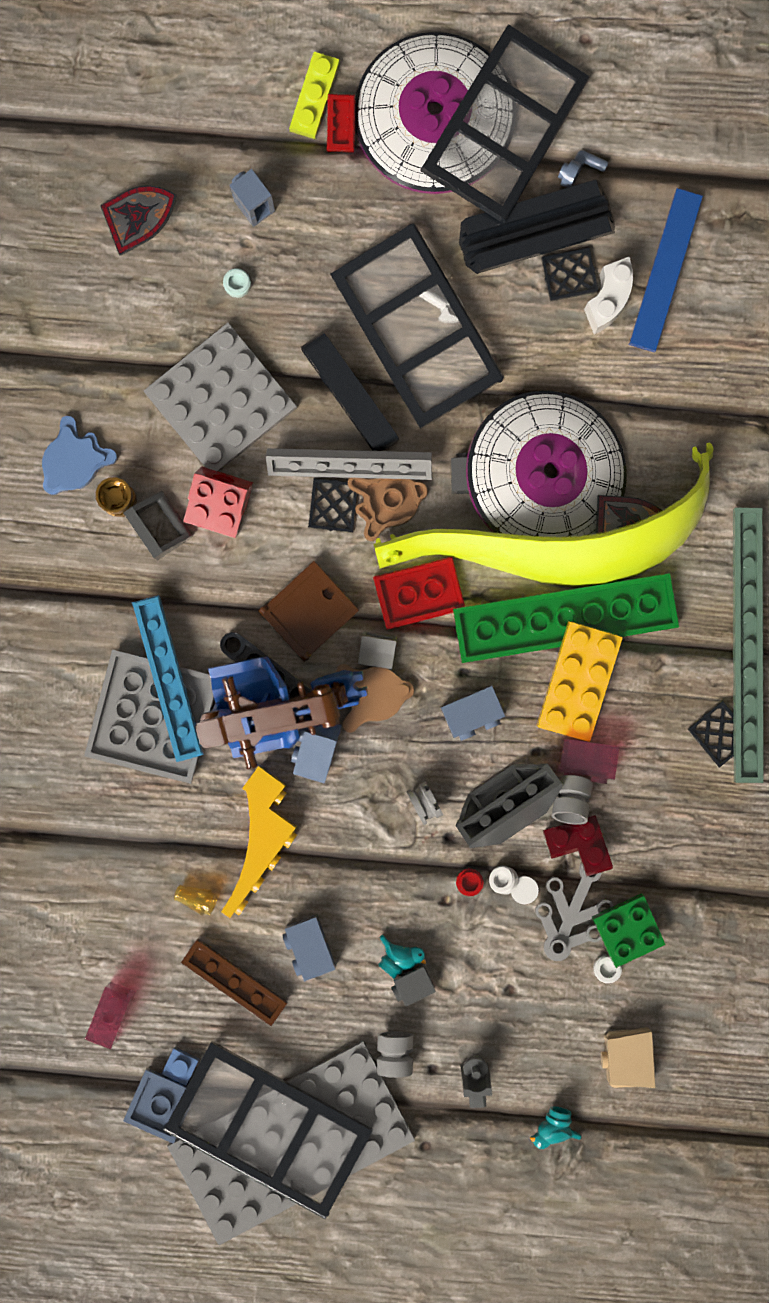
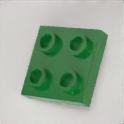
[591,893,666,968]

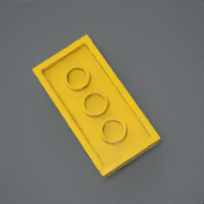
[536,621,623,742]

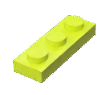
[289,52,340,139]

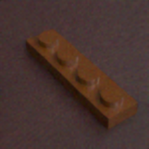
[181,939,288,1026]

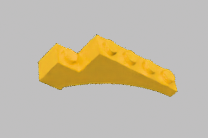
[221,766,297,918]

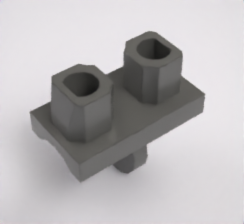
[460,1056,492,1108]

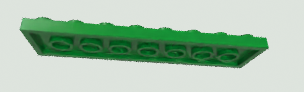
[453,573,679,663]

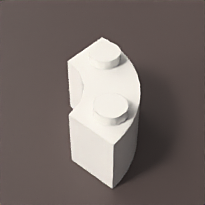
[584,257,633,334]

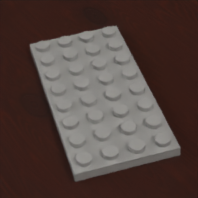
[167,1040,415,1245]

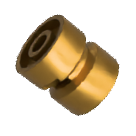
[95,477,137,517]

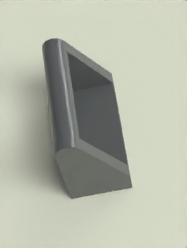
[123,491,193,561]

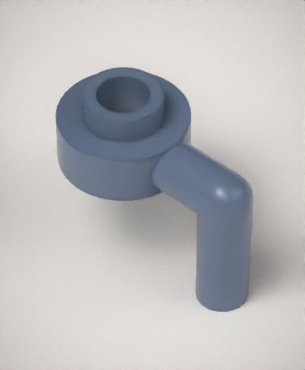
[558,150,609,188]

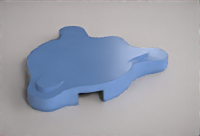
[42,416,118,495]

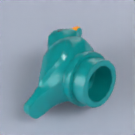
[378,934,426,979]
[530,1106,582,1149]

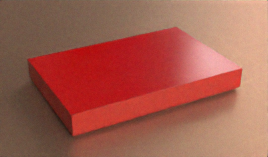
[373,557,465,630]

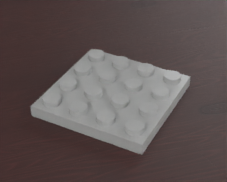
[144,323,297,471]
[84,650,214,784]

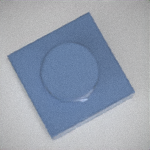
[162,1047,199,1086]

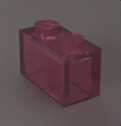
[557,738,619,784]
[85,982,136,1049]

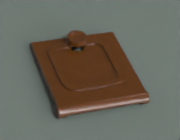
[258,561,359,662]

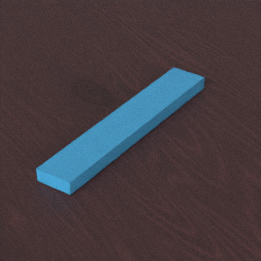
[132,595,204,762]

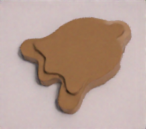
[348,478,428,542]
[336,664,414,733]

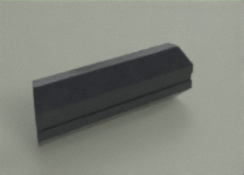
[459,179,615,274]

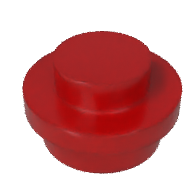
[456,868,484,896]

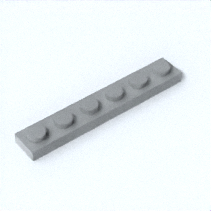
[266,448,432,480]

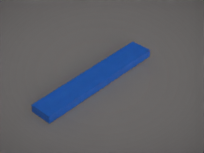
[629,188,703,353]

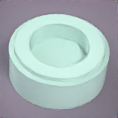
[223,268,251,298]

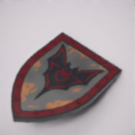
[100,185,177,256]
[596,495,663,534]

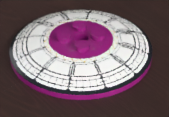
[355,32,516,194]
[466,390,627,537]

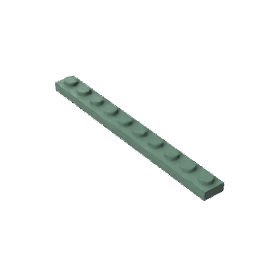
[733,508,763,783]

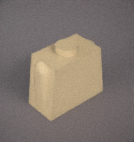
[601,1027,655,1088]

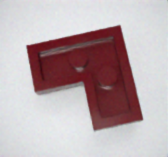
[543,815,613,877]

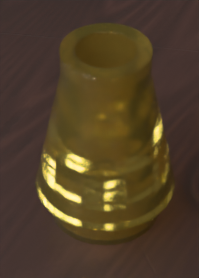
[174,885,217,916]

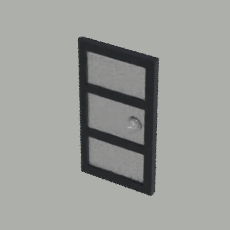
[420,24,590,223]
[330,223,505,429]
[163,1041,373,1219]

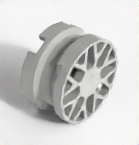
[406,781,443,825]

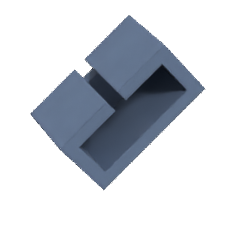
[229,169,275,227]
[441,686,505,741]
[291,724,342,784]
[282,914,336,981]

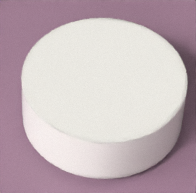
[489,866,518,894]
[511,876,539,904]
[593,954,622,983]

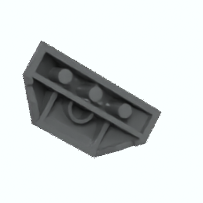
[455,763,563,848]

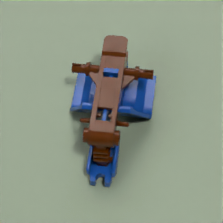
[196,657,368,770]

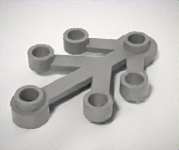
[535,863,614,961]

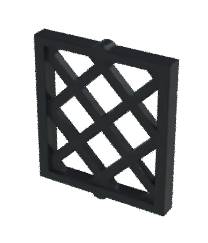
[541,247,598,302]
[308,479,357,533]
[687,701,734,768]

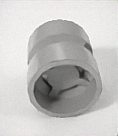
[552,775,593,824]
[377,1031,413,1078]

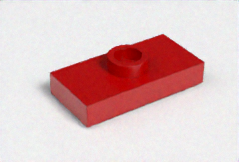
[327,94,355,152]

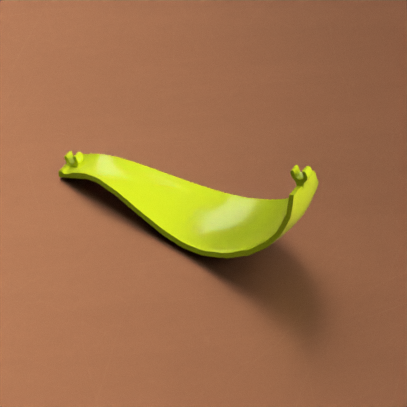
[374,442,713,588]

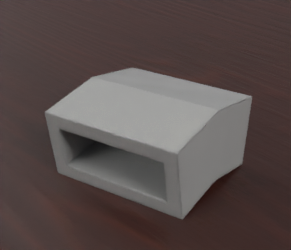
[358,631,397,670]

